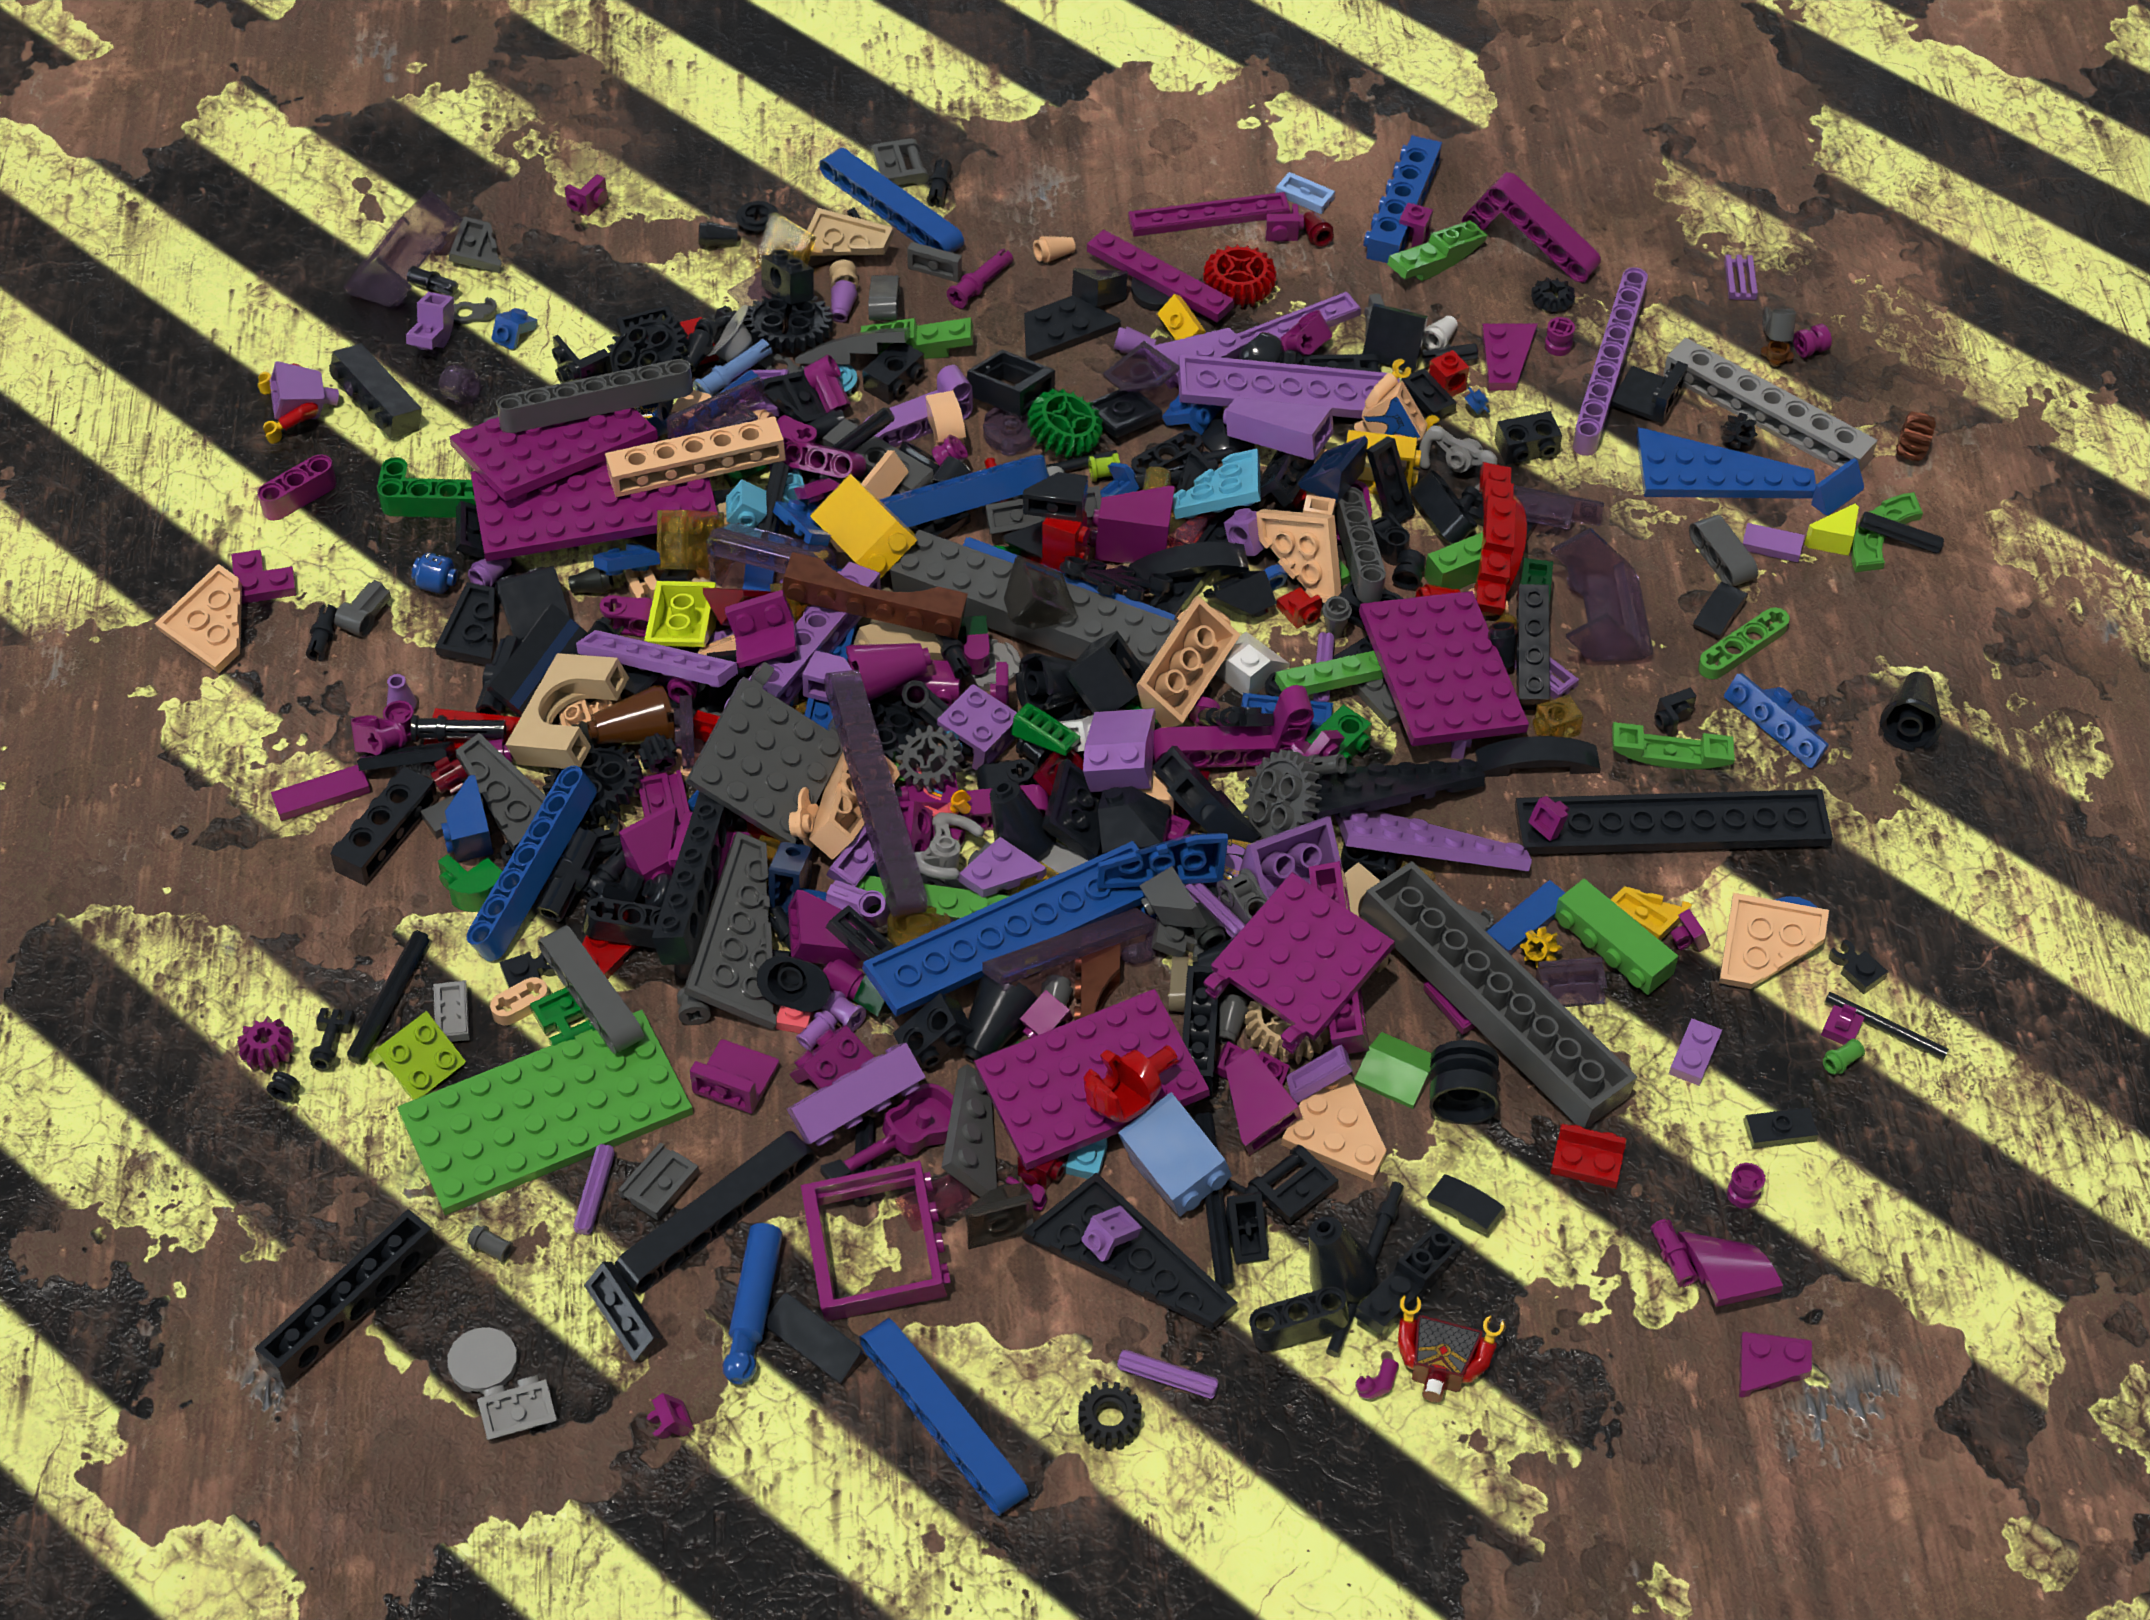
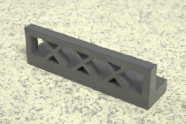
[982,486,1101,534]

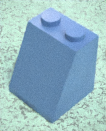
[1118,1092,1232,1217]

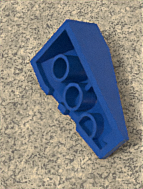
[1097,833,1228,889]

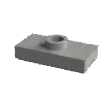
[433,980,470,1042]

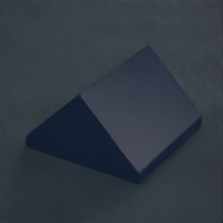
[1298,436,1368,503]

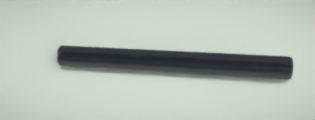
[1195,1112,1234,1290]

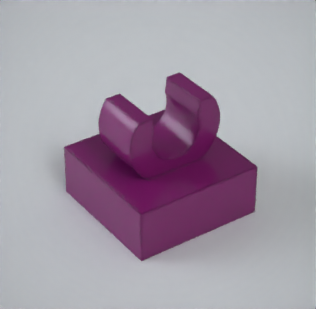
[1528,795,1569,841]
[1670,909,1710,952]
[1821,1004,1865,1045]
[647,1393,694,1439]

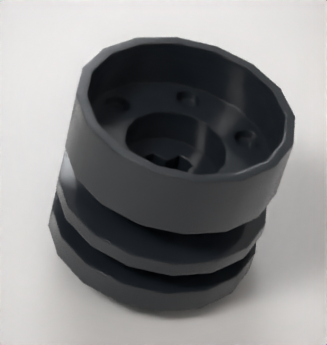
[1429,1040,1499,1125]

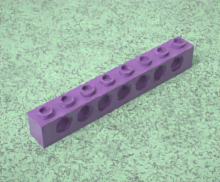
[724,561,881,708]

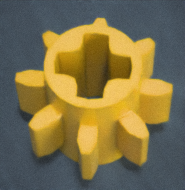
[1519,926,1562,968]

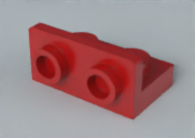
[1550,1124,1627,1189]

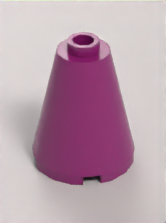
[846,643,932,704]

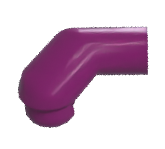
[1355,1358,1399,1400]

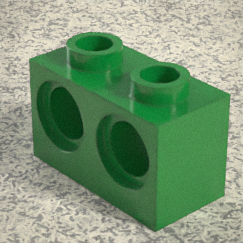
[1305,704,1372,765]

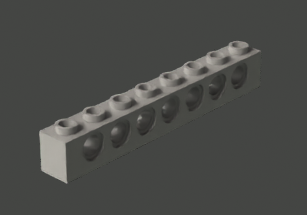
[1663,337,1878,471]

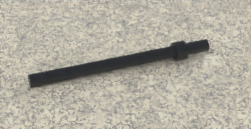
[1326,1182,1404,1357]

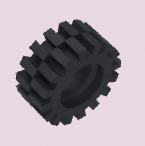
[1078,1382,1142,1452]

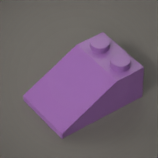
[1083,708,1156,792]

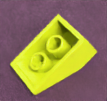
[644,581,717,647]

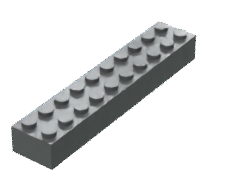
[890,530,1178,670]
[1360,861,1637,1129]

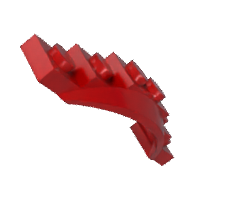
[1474,462,1527,615]

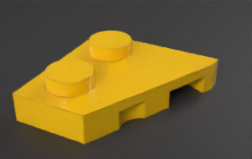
[1610,886,1692,941]

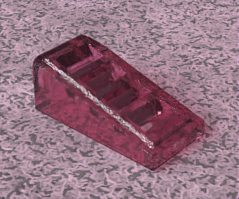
[1168,512,1216,548]

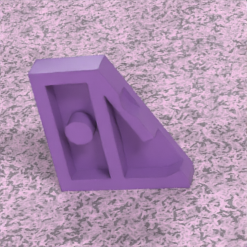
[959,837,1046,897]

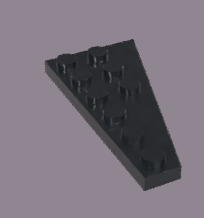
[1022,1173,1238,1330]

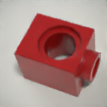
[1429,350,1469,397]

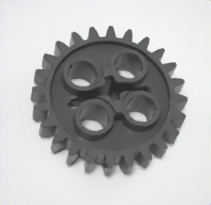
[1243,749,1322,841]

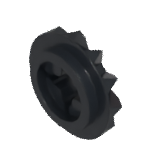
[736,201,779,235]
[1531,277,1575,312]

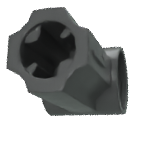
[334,580,391,637]

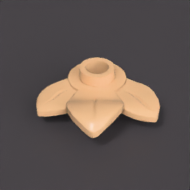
[789,787,819,848]

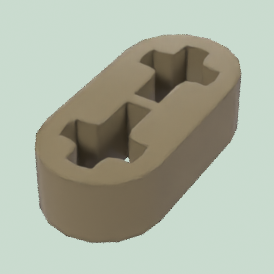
[1168,956,1189,1012]

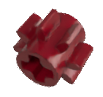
[430,756,468,795]

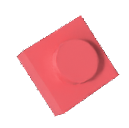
[776,1005,815,1034]

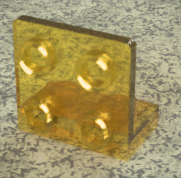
[657,510,724,570]

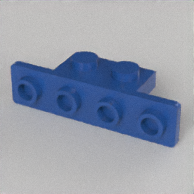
[1724,673,1829,768]

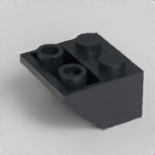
[1064,631,1146,714]

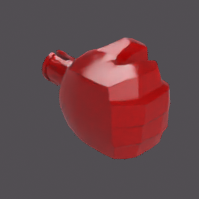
[1083,1045,1179,1123]

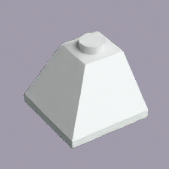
[1215,632,1290,695]

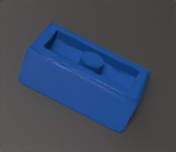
[1811,458,1864,516]

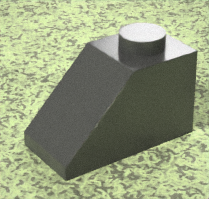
[1139,866,1207,928]

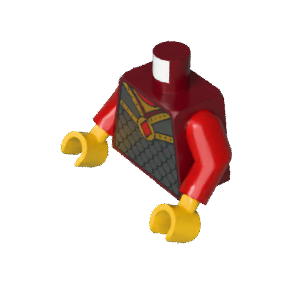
[1397,1295,1506,1402]

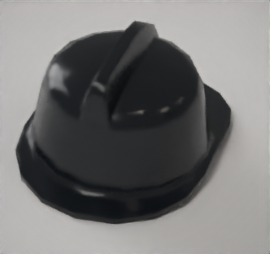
[757,956,830,1012]

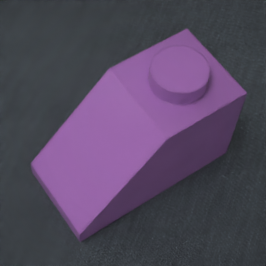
[802,650,863,710]

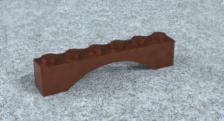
[782,552,968,639]
[1074,941,1120,1021]

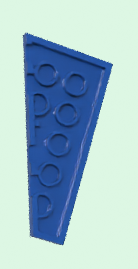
[1636,427,1816,499]

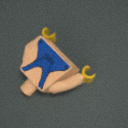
[1354,359,1443,445]

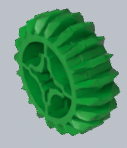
[1027,388,1103,459]

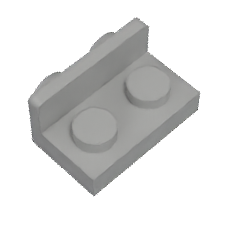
[477,1375,557,1440]

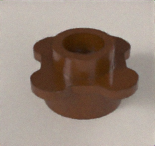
[1761,340,1794,366]

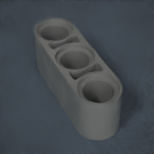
[868,275,900,320]
[1689,515,1758,587]

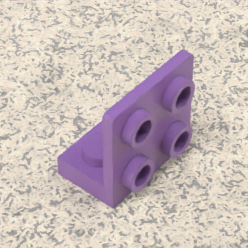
[937,684,1017,770]

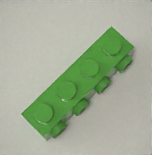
[1554,878,1678,995]

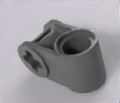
[1762,307,1796,341]
[1217,868,1268,925]

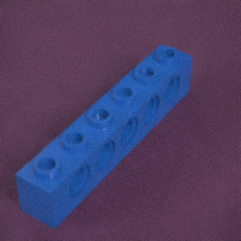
[1363,135,1442,263]

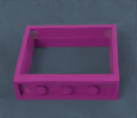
[801,1160,951,1322]

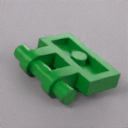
[530,987,596,1046]

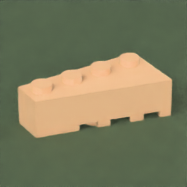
[809,731,900,860]

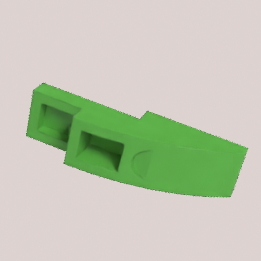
[1387,221,1488,281]
[861,317,974,359]

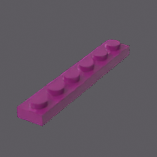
[1087,229,1234,323]

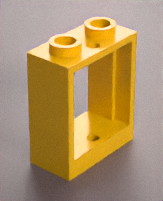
[1346,430,1421,494]

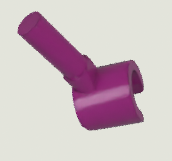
[1006,1176,1047,1211]

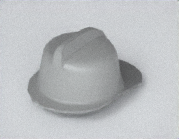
[708,305,753,362]

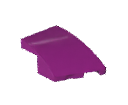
[1677,1231,1783,1307]

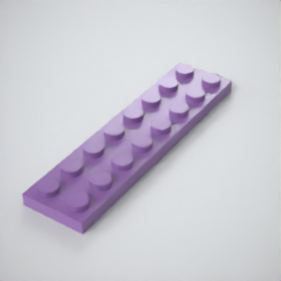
[1177,354,1400,418]

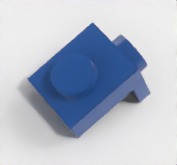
[491,308,537,349]
[1100,462,1139,499]

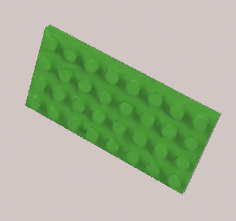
[397,1010,693,1216]

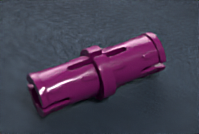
[1651,1219,1699,1287]

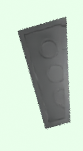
[456,733,546,852]
[941,1064,998,1203]

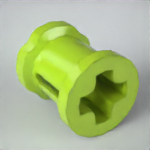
[1088,453,1120,482]

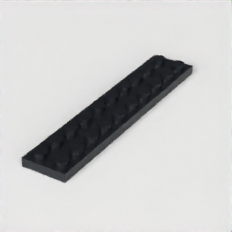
[1515,789,1833,854]

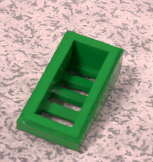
[1012,703,1081,756]

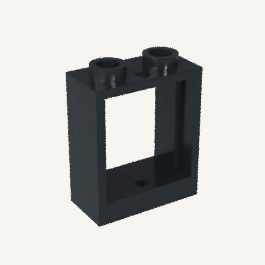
[966,350,1055,416]

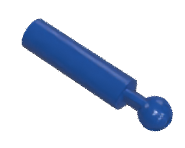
[722,1223,783,1384]

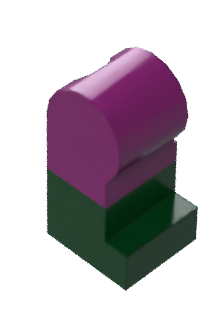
[957,615,990,675]

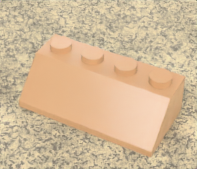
[1136,596,1240,728]

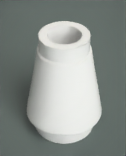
[1423,316,1458,349]

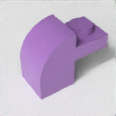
[406,292,454,350]

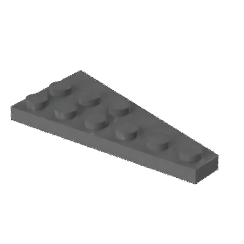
[683,831,776,1030]

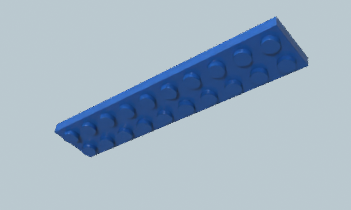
[862,841,1146,1016]

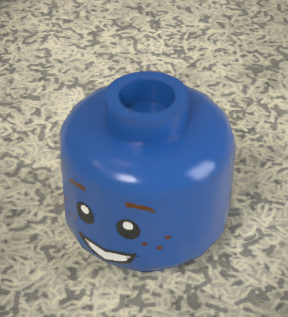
[412,552,458,594]

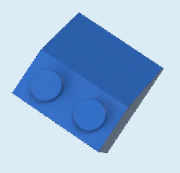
[441,775,493,863]

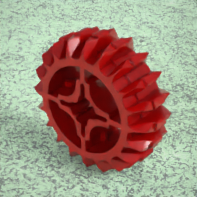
[1203,244,1277,308]

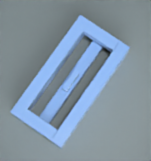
[1275,172,1335,215]

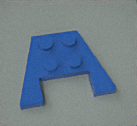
[773,499,831,546]

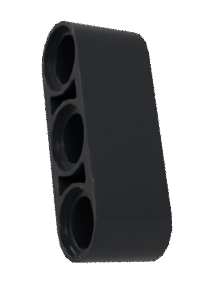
[1410,469,1477,544]
[1249,1286,1350,1351]

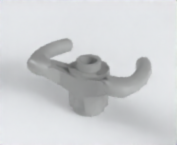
[1419,426,1497,494]
[908,812,984,882]

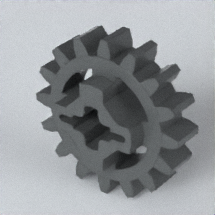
[896,725,964,792]

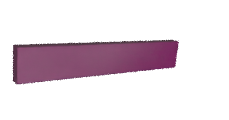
[1128,192,1290,237]

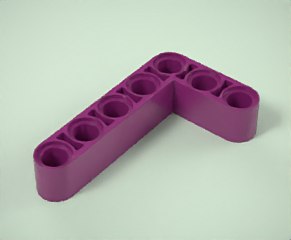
[1462,172,1601,282]
[1153,685,1314,768]

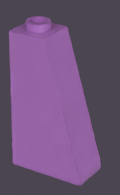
[1223,397,1334,460]

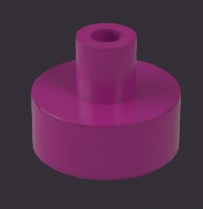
[1189,697,1220,726]

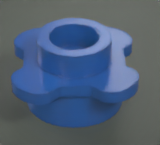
[1465,387,1491,415]

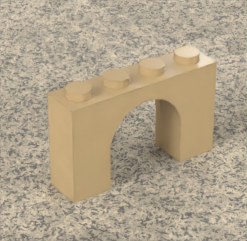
[505,653,629,769]

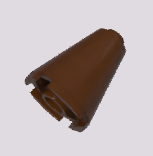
[587,685,675,745]

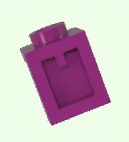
[1399,203,1433,248]

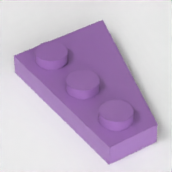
[1146,328,1247,385]

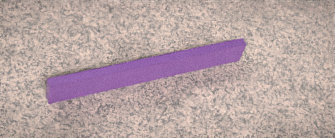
[1156,292,1361,389]

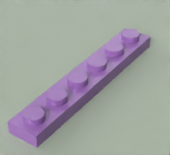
[576,630,738,687]

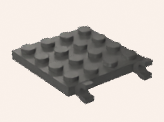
[685,662,852,843]

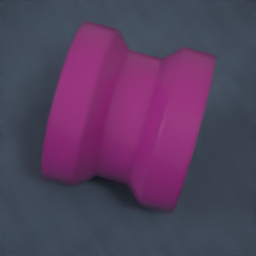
[932,435,968,466]

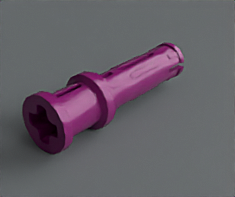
[946,248,1013,309]

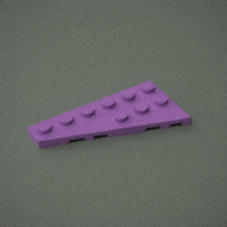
[1334,808,1532,871]

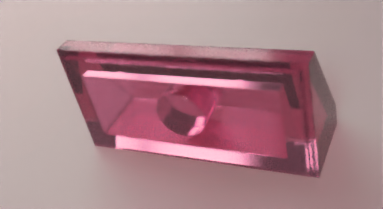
[895,1174,972,1232]

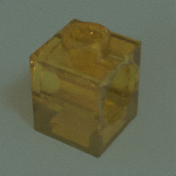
[1533,694,1584,738]

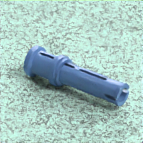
[693,339,772,397]

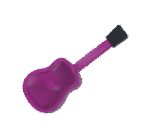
[820,1083,954,1180]

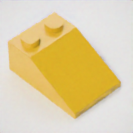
[810,473,917,579]

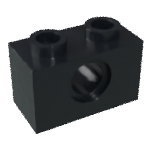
[761,249,814,305]
[862,343,925,405]

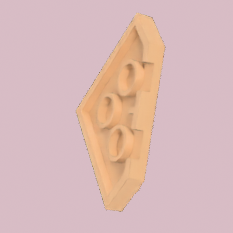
[1256,509,1342,603]
[155,564,242,674]
[1719,893,1829,989]
[1281,1074,1386,1183]

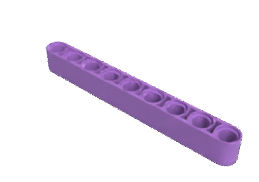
[1573,267,1647,456]

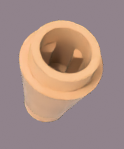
[1033,236,1075,263]

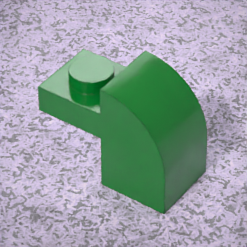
[438,854,502,912]

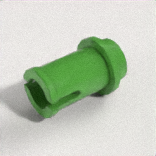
[1823,1039,1865,1074]

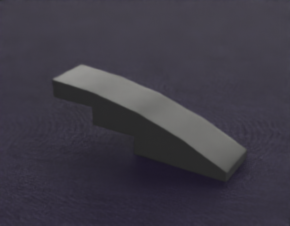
[795,327,910,364]

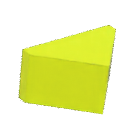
[1804,503,1859,556]

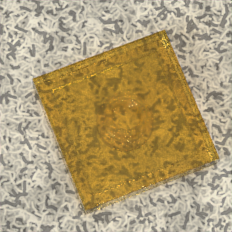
[755,213,816,266]

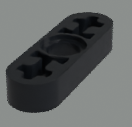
[1131,430,1202,475]

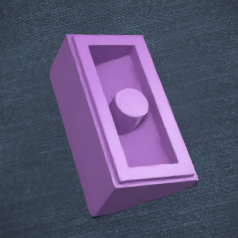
[826,823,891,887]

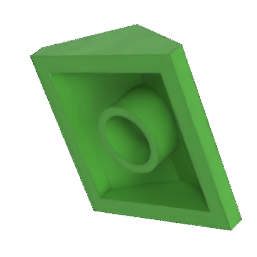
[1354,1032,1431,1109]

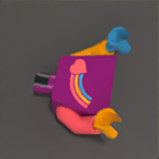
[888,731,971,819]

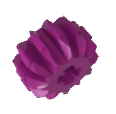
[237,1015,295,1073]

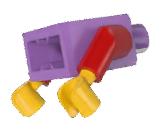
[257,361,339,444]

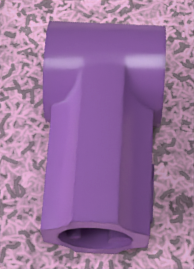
[826,880,891,928]

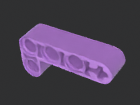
[864,365,973,447]

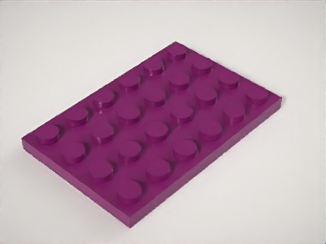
[449,408,658,502]
[1359,591,1529,746]
[974,989,1210,1170]

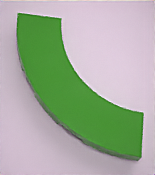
[1851,492,1923,572]

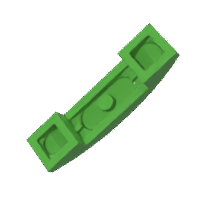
[1612,722,1735,769]

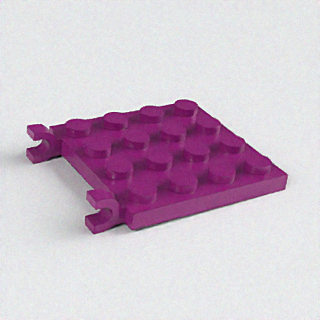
[1204,872,1395,1054]

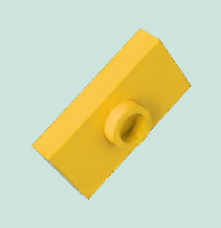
[1157,294,1206,340]

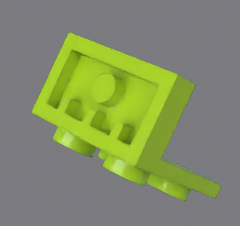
[368,1011,465,1100]

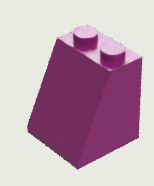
[1090,486,1175,564]

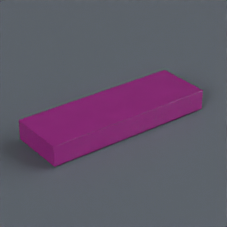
[271,764,371,821]

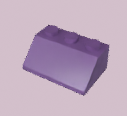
[1239,816,1342,899]

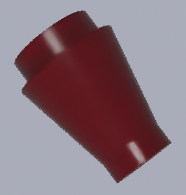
[1304,211,1334,247]

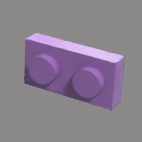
[1669,1018,1722,1086]

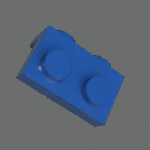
[1162,395,1223,435]

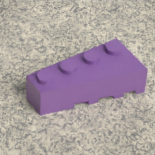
[786,1043,925,1146]

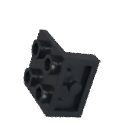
[552,335,613,383]
[1611,361,1688,424]

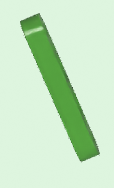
[1698,607,1790,679]

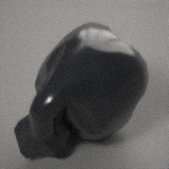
[1238,332,1304,365]

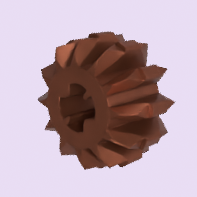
[1896,411,1936,461]

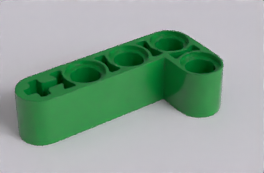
[377,457,476,518]

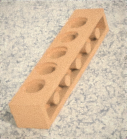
[605,416,785,497]

